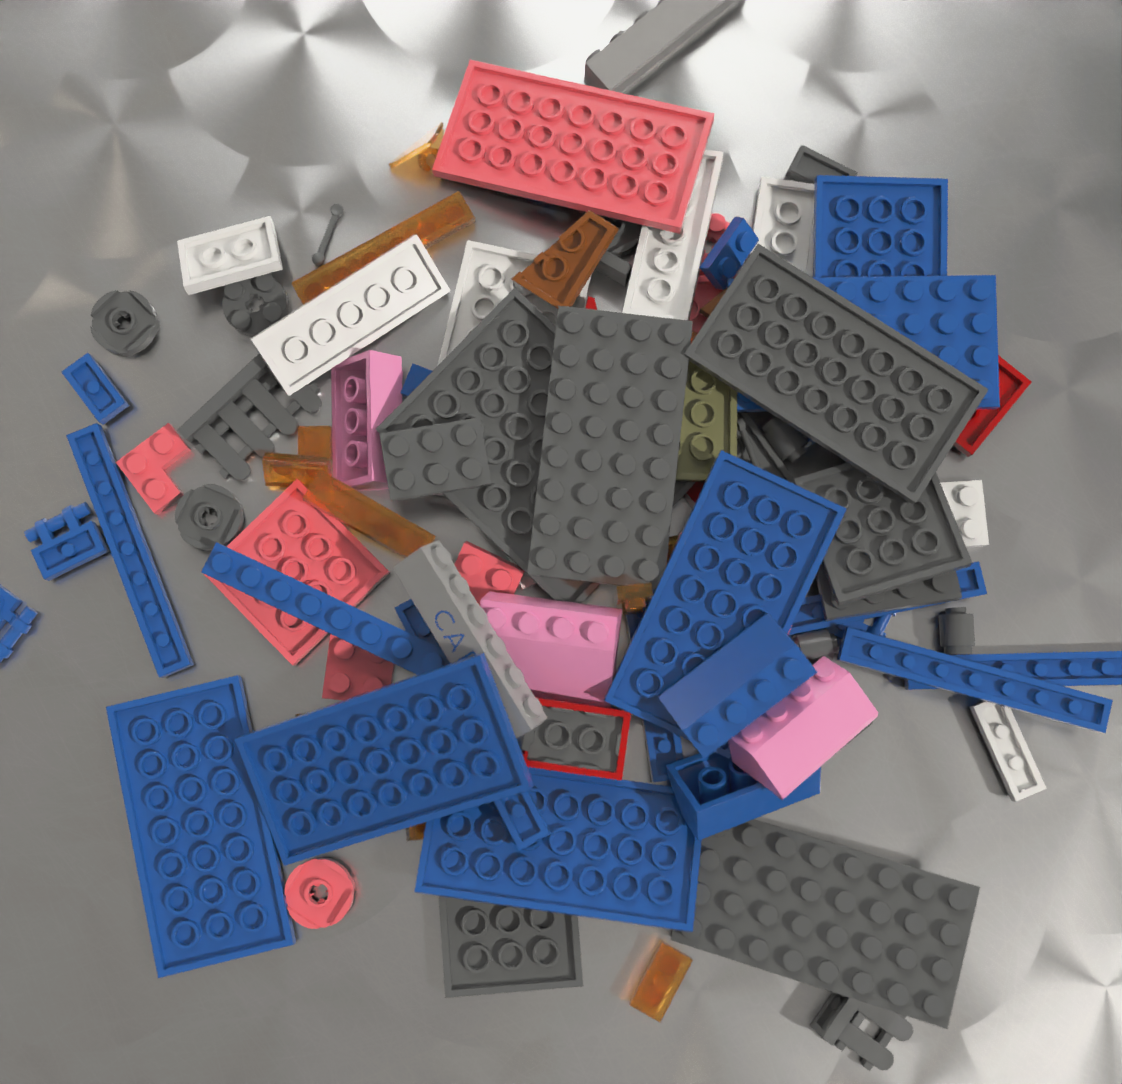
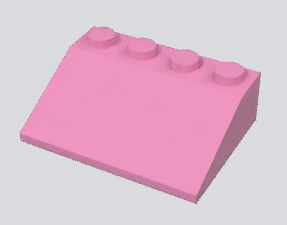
[480,591,622,708]

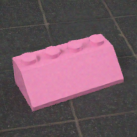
[331,350,403,491]
[728,656,878,800]

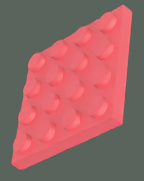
[201,479,390,666]

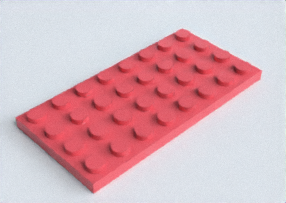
[432,60,714,234]

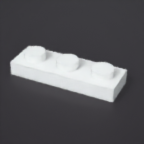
[970,701,1047,802]

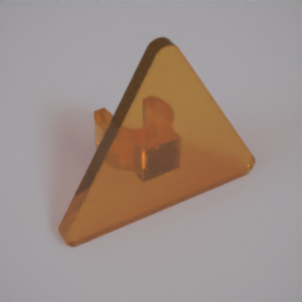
[389,122,444,172]

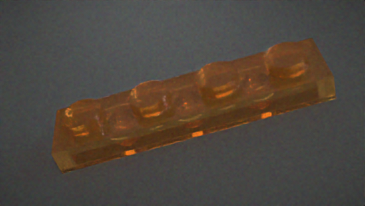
[303,470,436,558]

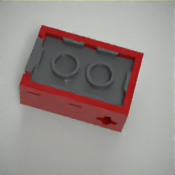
[522,698,631,781]

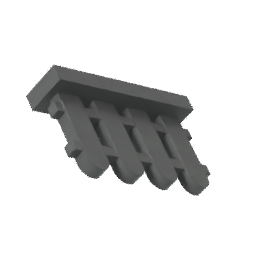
[177,354,322,480]
[810,993,913,1071]

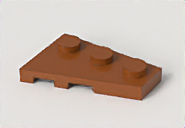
[511,210,619,309]

